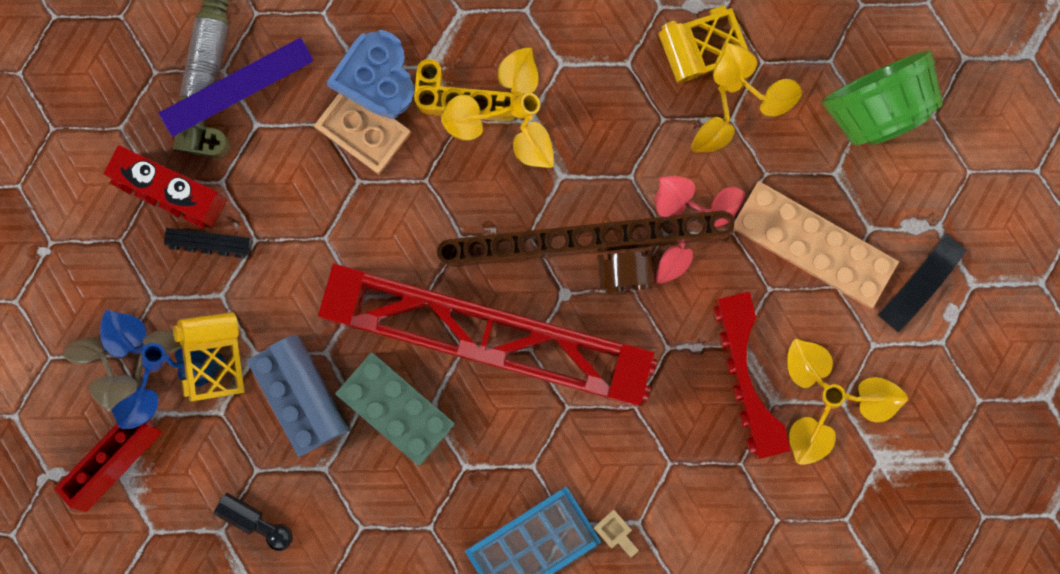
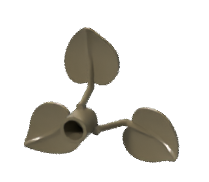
[63,330,182,412]

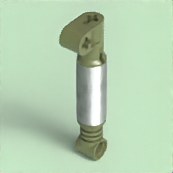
[173,0,231,159]

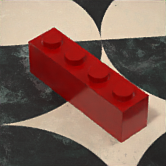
[54,419,163,512]

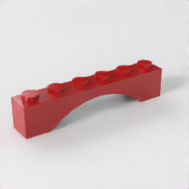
[712,291,791,459]

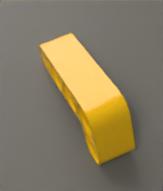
[414,59,516,122]

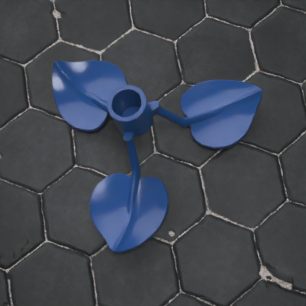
[100,310,226,429]

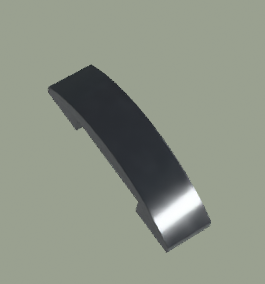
[877,233,967,332]

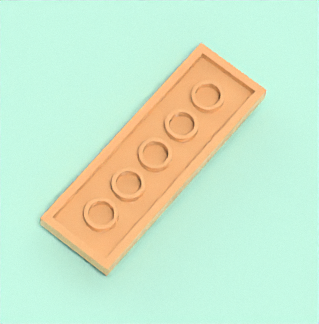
[734,181,899,309]

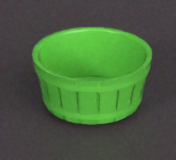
[820,50,943,145]

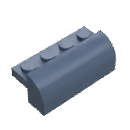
[246,335,351,457]

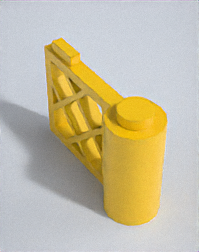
[658,5,748,84]
[173,312,245,401]

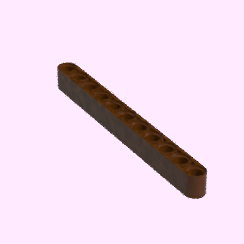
[437,211,735,267]

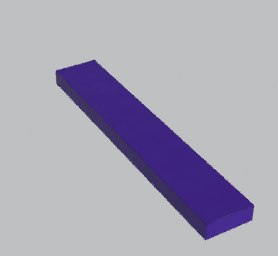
[158,37,314,137]

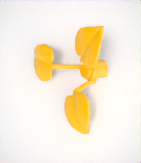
[691,43,803,153]
[441,48,554,168]
[787,339,908,465]

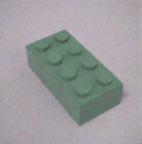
[335,352,456,466]

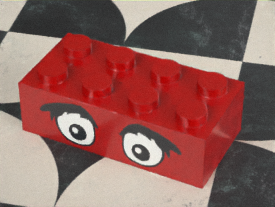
[103,145,227,229]

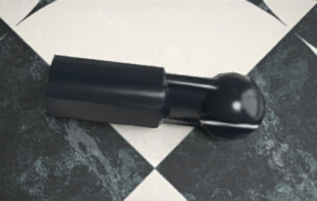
[213,493,293,551]

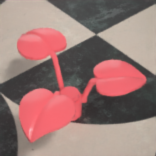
[654,176,745,284]

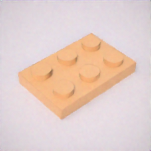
[314,93,411,175]

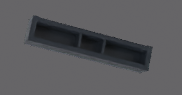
[164,228,253,259]

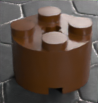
[597,250,655,293]

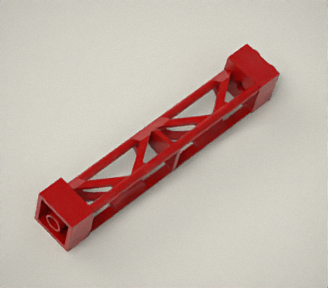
[317,263,658,407]

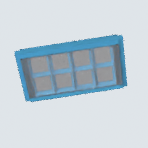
[465,487,601,574]

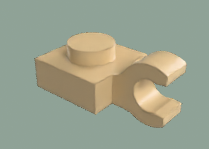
[594,510,639,558]

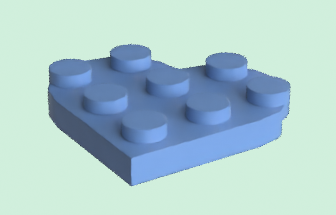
[327,30,415,119]

